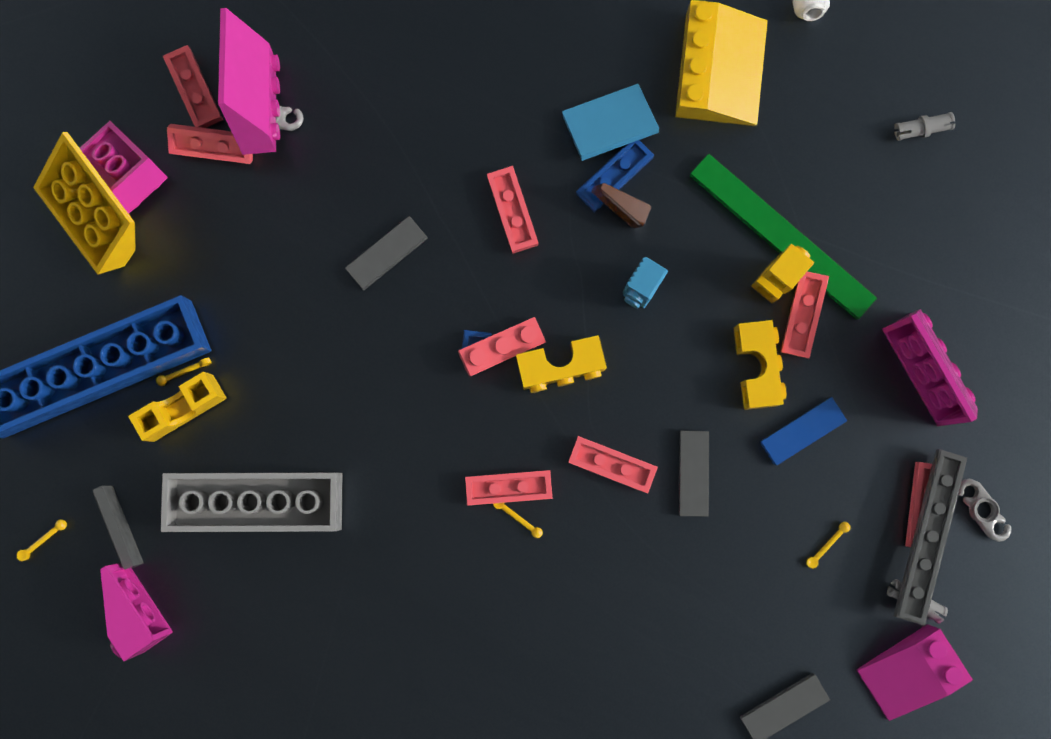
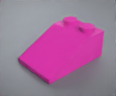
[80,121,168,214]
[100,563,173,661]
[856,624,973,721]

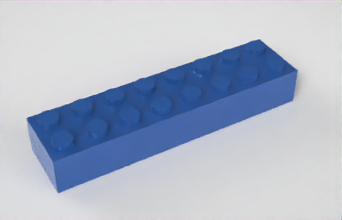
[0,295,212,439]

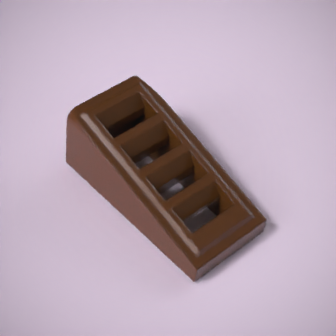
[591,183,651,228]

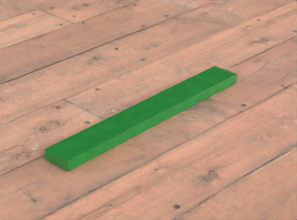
[690,154,877,320]

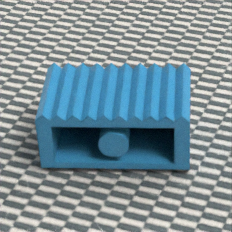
[623,257,668,309]

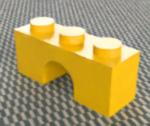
[751,244,815,304]
[734,320,786,410]
[516,335,607,393]
[128,372,227,442]

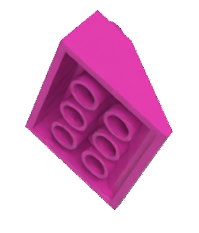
[218,8,280,155]
[882,309,978,426]

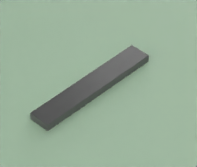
[893,449,967,626]

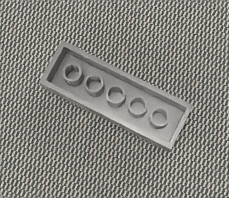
[161,473,342,532]

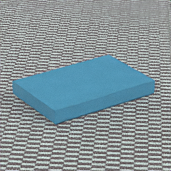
[562,84,659,161]

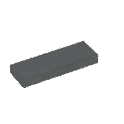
[345,216,428,290]
[679,431,709,517]
[93,486,144,570]
[740,673,830,739]

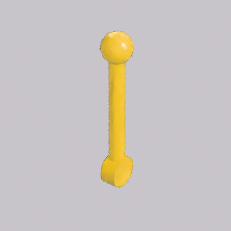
[156,358,211,386]
[493,503,543,538]
[17,519,67,561]
[806,522,850,569]

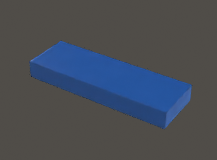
[576,140,654,213]
[760,397,847,466]

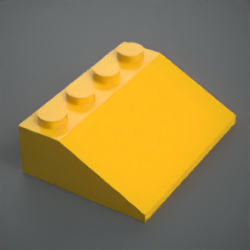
[675,0,768,126]
[33,132,135,275]

